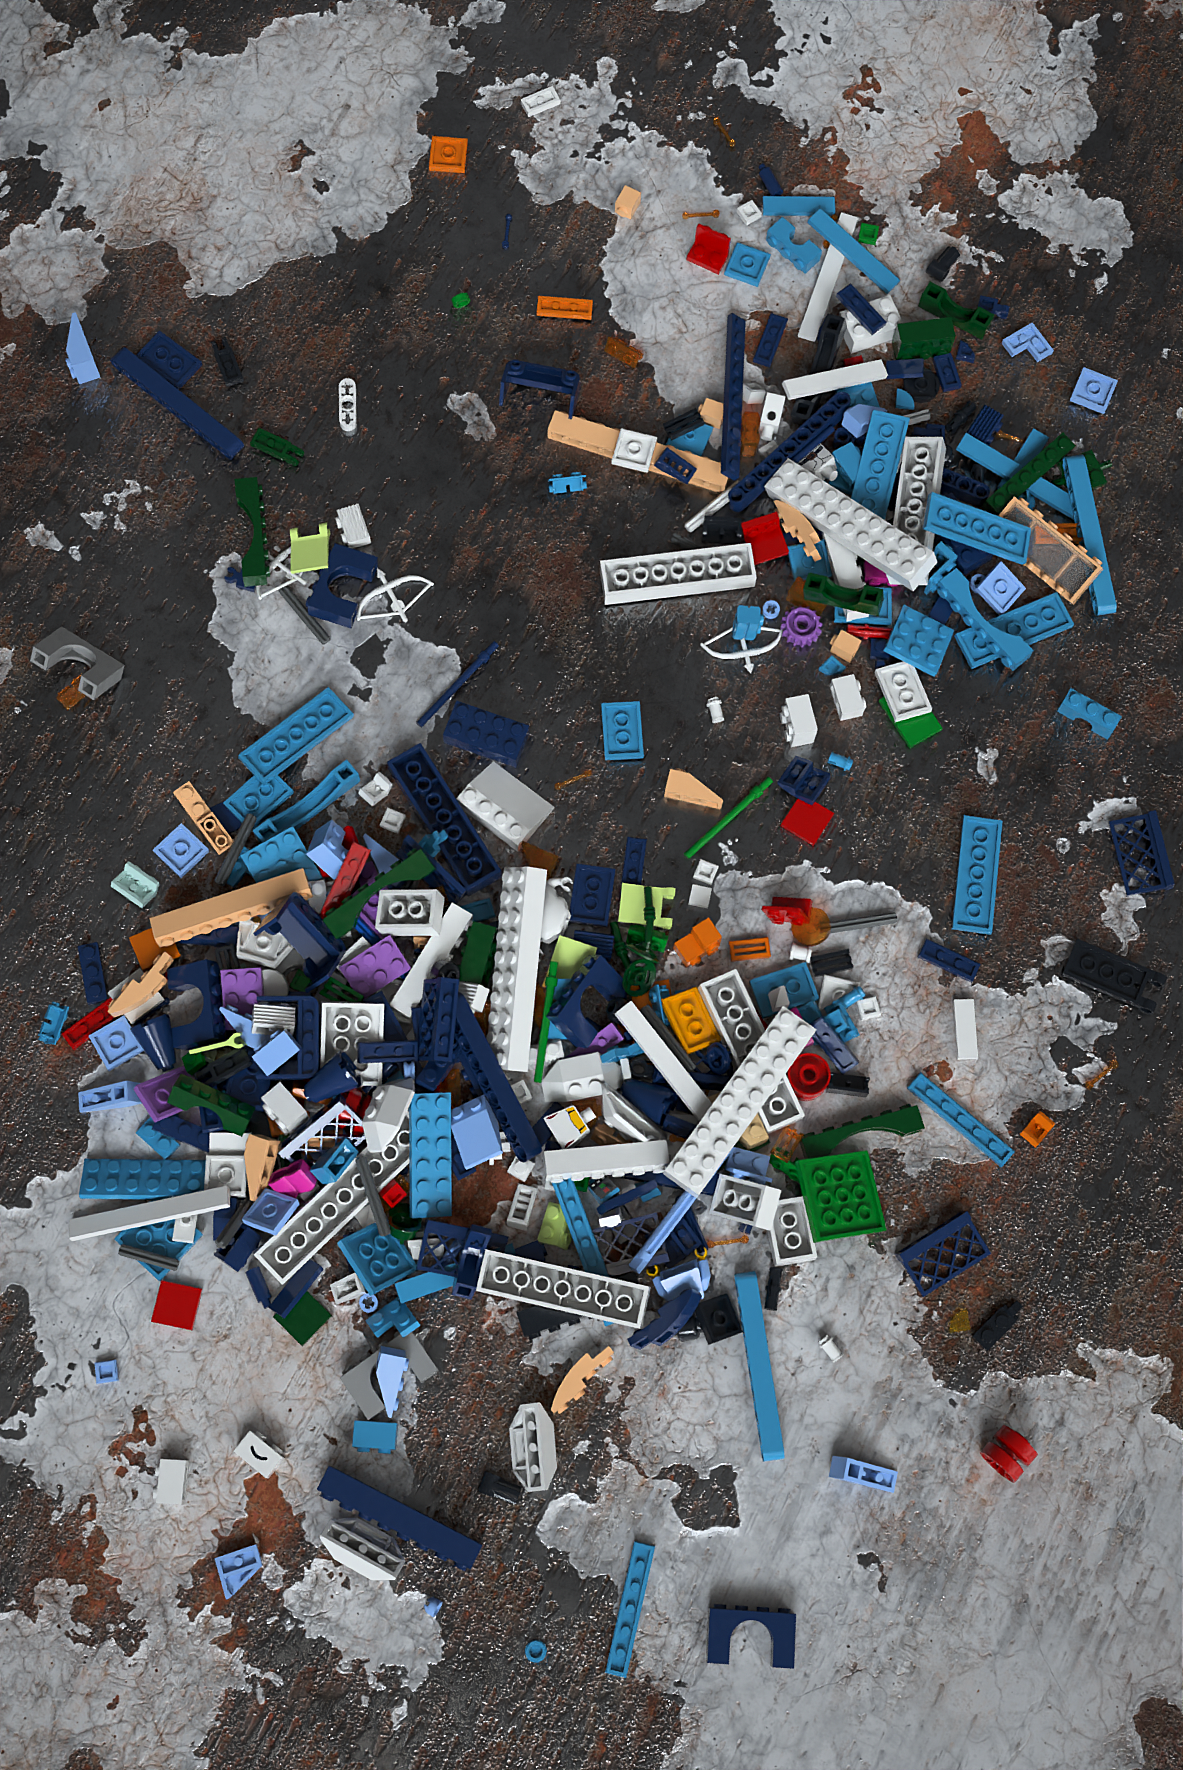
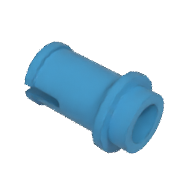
[828,751,854,771]
[839,986,866,1009]

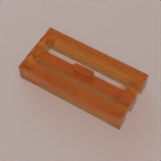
[770,1125,804,1163]

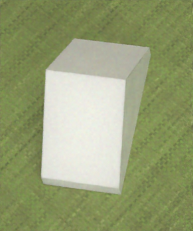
[330,1273,367,1305]

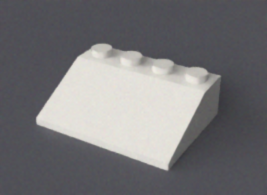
[456,761,554,852]
[319,1001,384,1086]

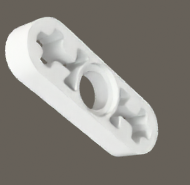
[339,378,357,431]

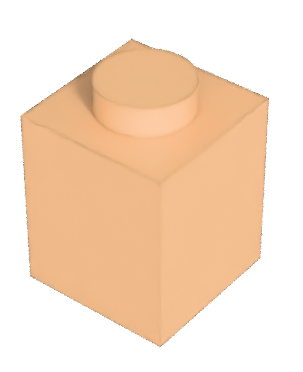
[615,185,641,219]
[698,398,724,429]
[830,630,862,663]

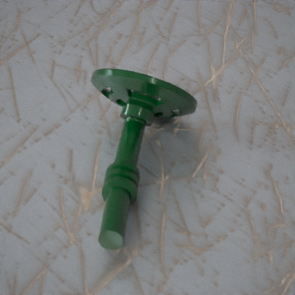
[624,886,660,964]
[610,921,656,997]

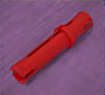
[846,624,893,639]

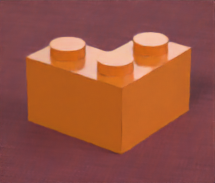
[673,917,722,967]

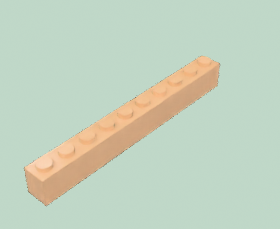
[548,410,729,493]

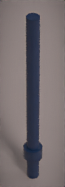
[416,641,499,728]

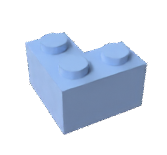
[306,820,348,880]
[252,1029,302,1076]

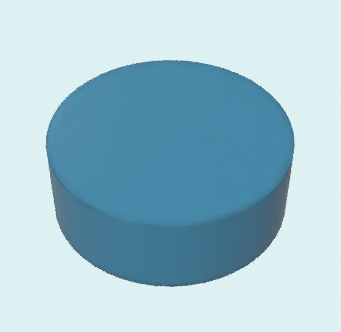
[525,1639,547,1663]

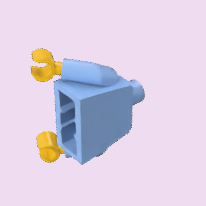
[646,1247,711,1312]

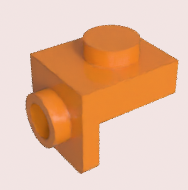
[1020,1111,1055,1148]

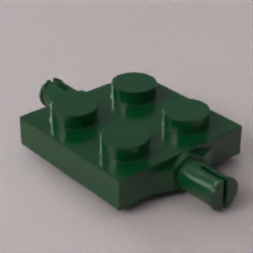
[1051,450,1112,490]

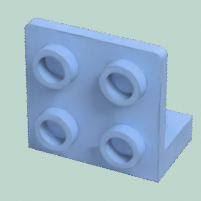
[724,1147,772,1185]

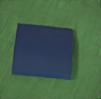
[777,756,830,805]
[644,1217,702,1269]

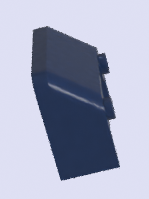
[499,359,581,419]
[253,892,346,993]
[256,996,319,1081]

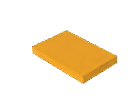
[661,986,721,1054]

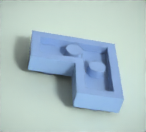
[1001,323,1054,362]

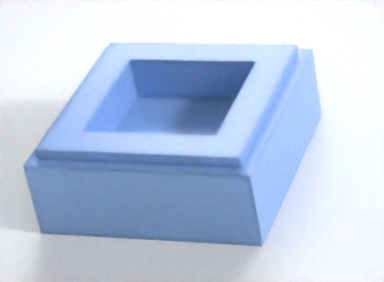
[95,1359,119,1384]

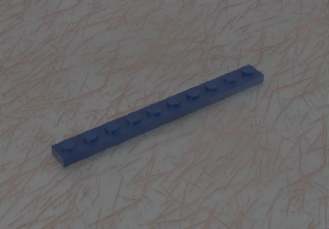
[720,313,746,480]
[364,991,476,1181]

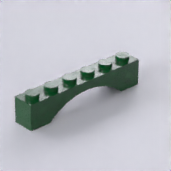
[979,432,1076,516]
[234,477,270,587]
[322,848,437,939]
[799,1104,925,1159]

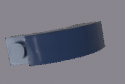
[451,1224,492,1300]

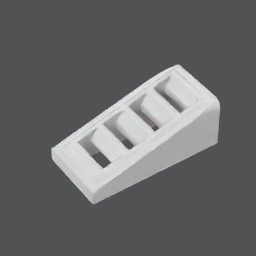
[507,1183,538,1231]

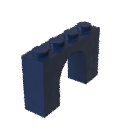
[306,543,378,629]
[546,955,626,1048]
[167,959,226,1050]
[706,1604,796,1669]

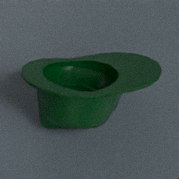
[388,1203,422,1245]

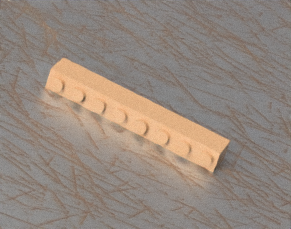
[149,868,313,947]

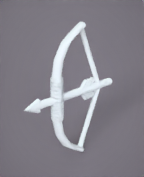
[256,546,307,600]
[357,568,434,622]
[700,627,784,673]

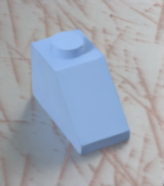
[841,404,887,438]

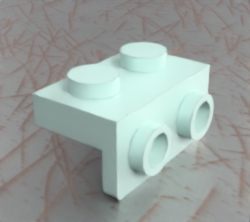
[111,861,159,908]

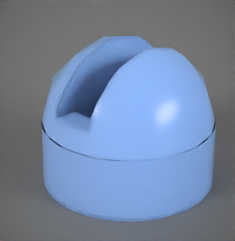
[424,1597,442,1617]

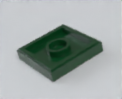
[273,1291,332,1347]

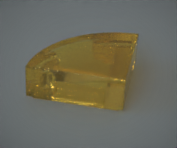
[949,1309,970,1333]

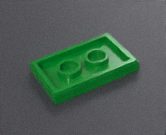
[879,697,943,749]

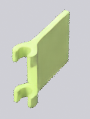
[290,522,330,574]
[618,883,676,929]
[542,935,598,997]
[189,1032,247,1054]

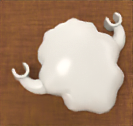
[538,877,573,962]

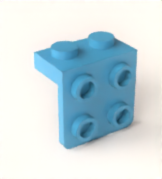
[924,541,958,595]

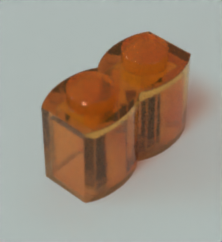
[740,411,760,456]

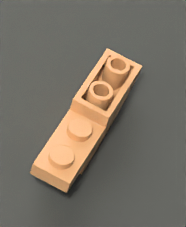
[774,500,821,562]
[173,781,233,855]
[108,952,174,1017]
[551,1346,614,1414]

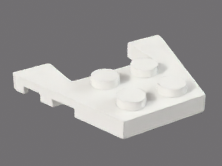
[236,916,294,969]

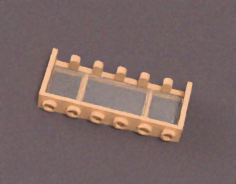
[998,497,1104,605]

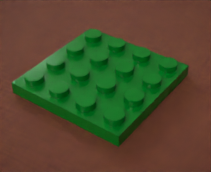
[795,1150,887,1243]

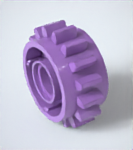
[780,605,822,647]

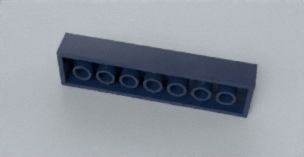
[387,743,502,897]
[317,1466,483,1571]

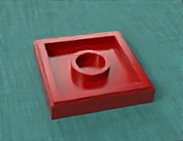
[780,799,834,846]
[151,1280,203,1331]

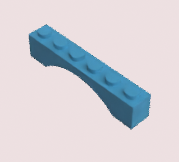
[936,568,1033,671]
[253,759,360,844]

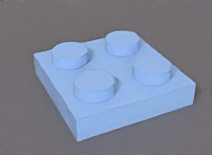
[1069,367,1118,414]
[975,561,1026,616]
[153,823,210,878]
[89,1016,144,1071]
[242,1188,300,1236]

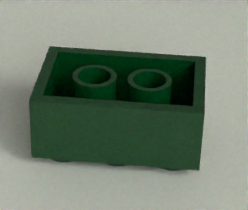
[892,317,956,360]
[458,921,498,988]

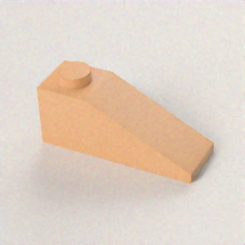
[664,768,723,809]
[244,1134,280,1201]

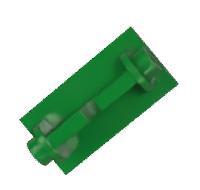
[626,924,669,953]
[769,1146,800,1183]

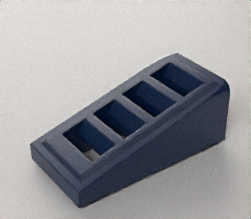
[654,447,697,484]

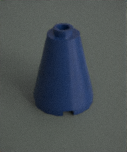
[130,1014,177,1072]
[303,1050,363,1103]
[620,1079,679,1126]

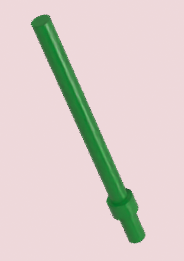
[684,777,773,859]
[534,961,558,1083]

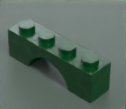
[918,281,995,340]
[803,572,884,617]
[167,1073,256,1137]

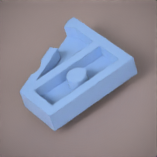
[215,1544,263,1599]

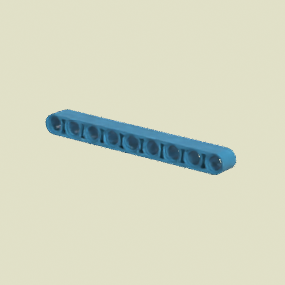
[1063,454,1117,616]
[735,1271,784,1462]

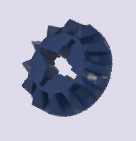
[707,1042,733,1075]

